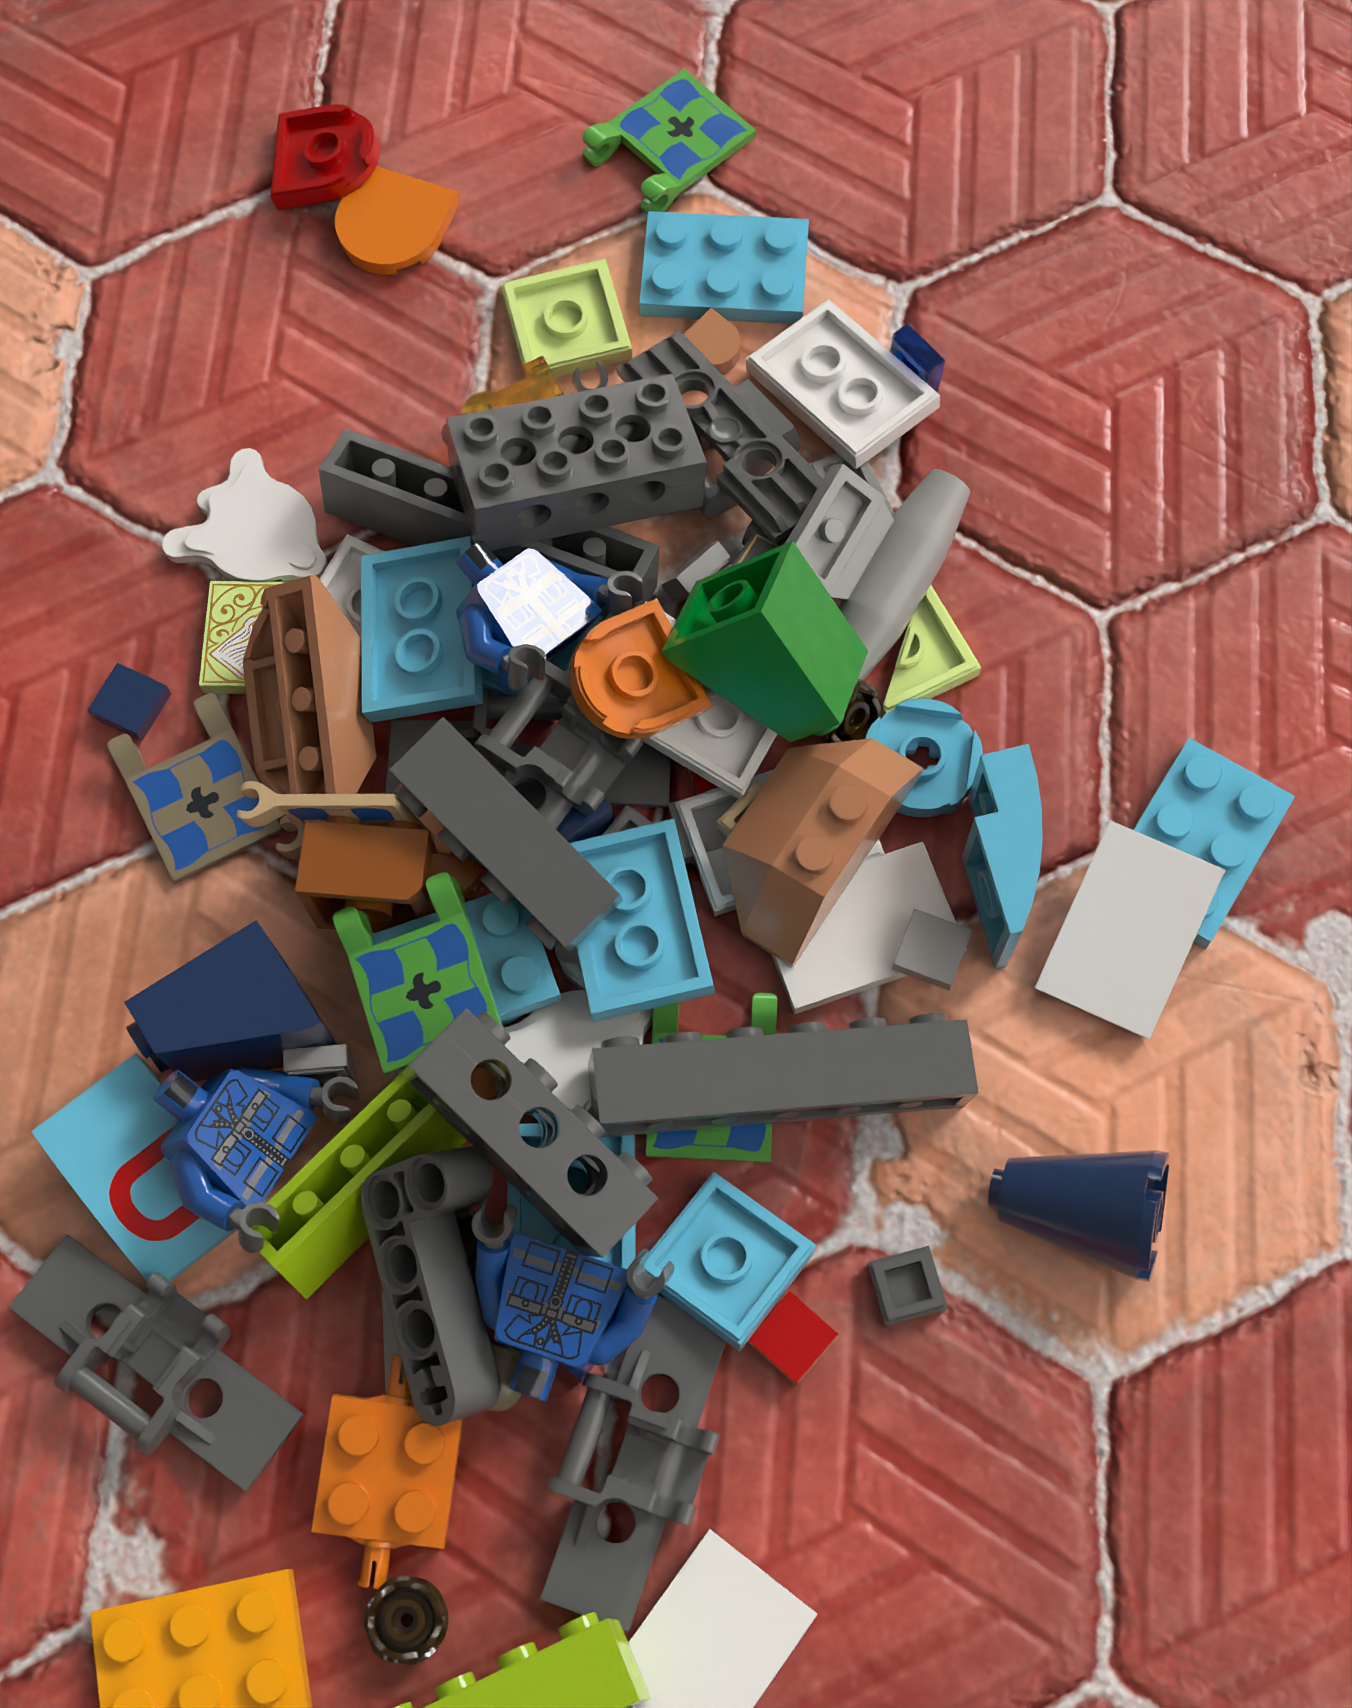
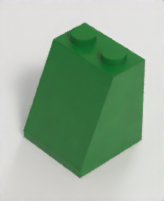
[661,541,868,742]

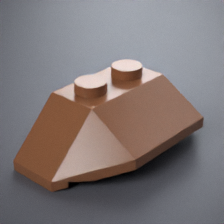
[243,575,377,823]
[723,738,923,967]

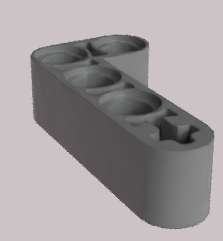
[361,1146,501,1426]

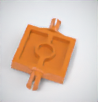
[311,1354,463,1589]

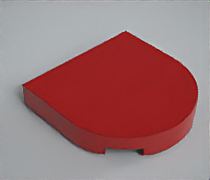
[270,104,381,210]

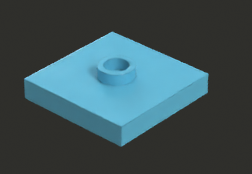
[643,1172,816,1352]

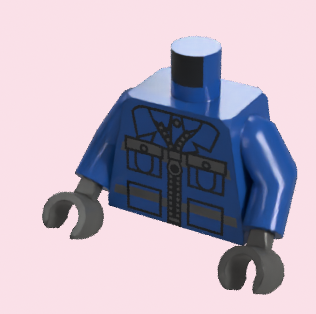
[456,540,643,693]
[153,1067,359,1253]
[472,1200,674,1402]

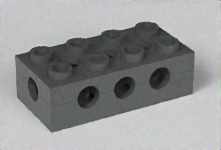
[446,373,707,551]
[400,1008,658,1258]

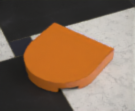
[335,166,460,275]
[569,599,713,739]

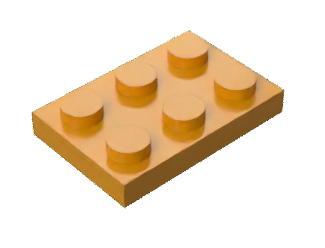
[90,1569,312,1708]

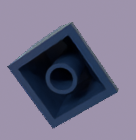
[124,920,338,1082]

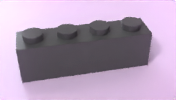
[389,717,623,952]

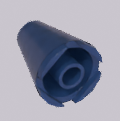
[988,1150,1169,1282]

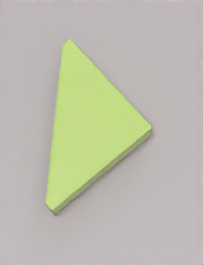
[881,585,981,717]

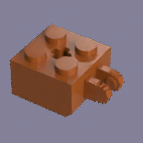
[295,816,485,933]

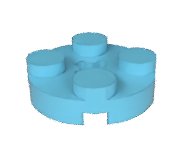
[865,699,983,817]

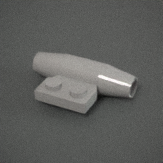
[785,464,971,680]

